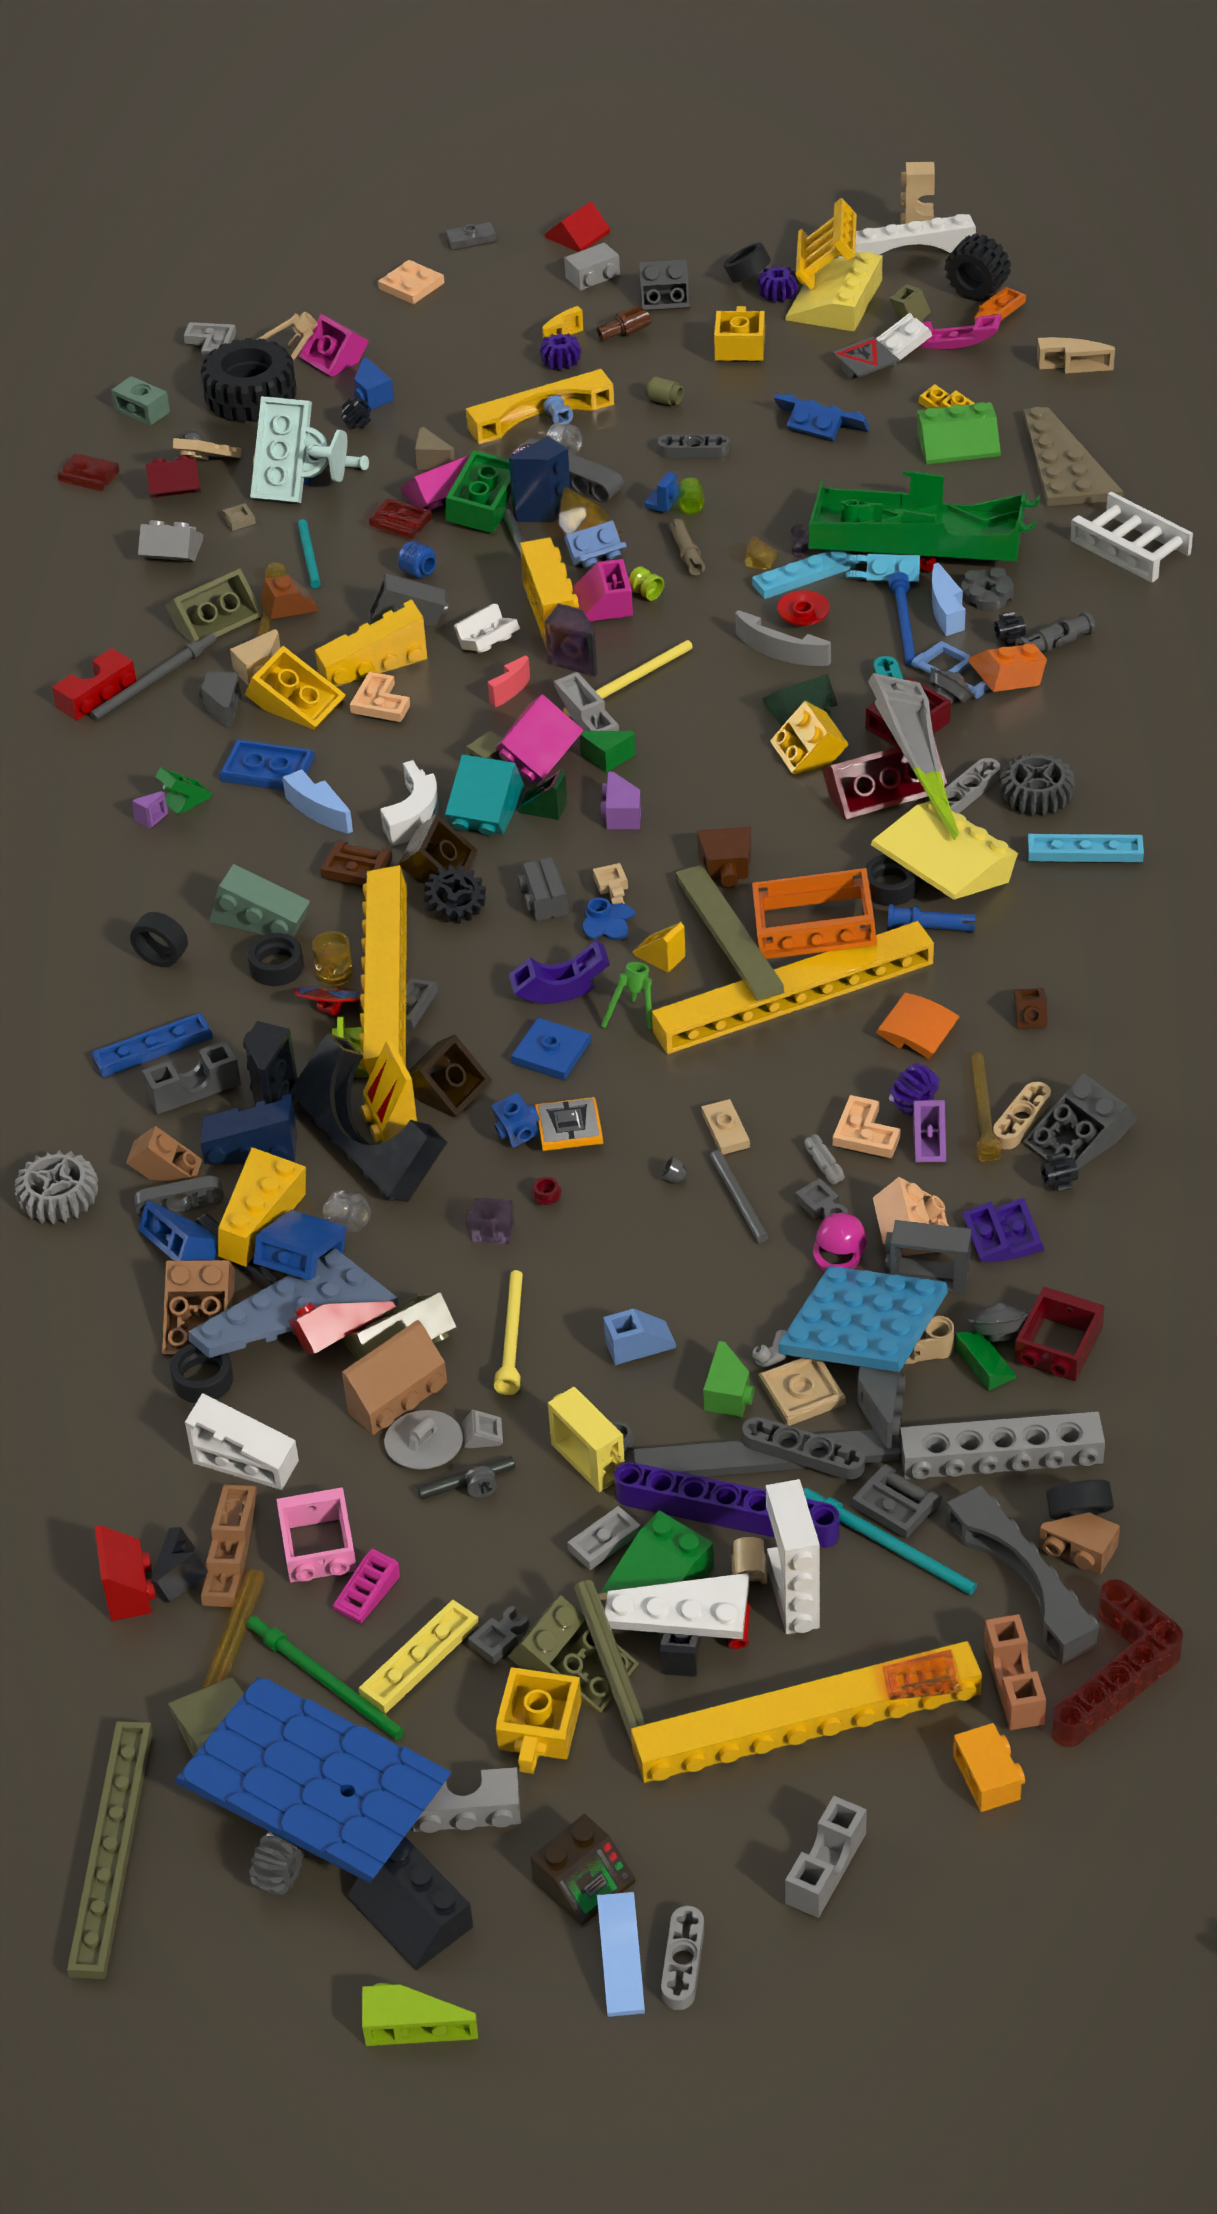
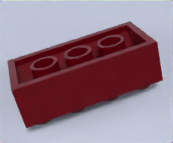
[822,739,948,820]

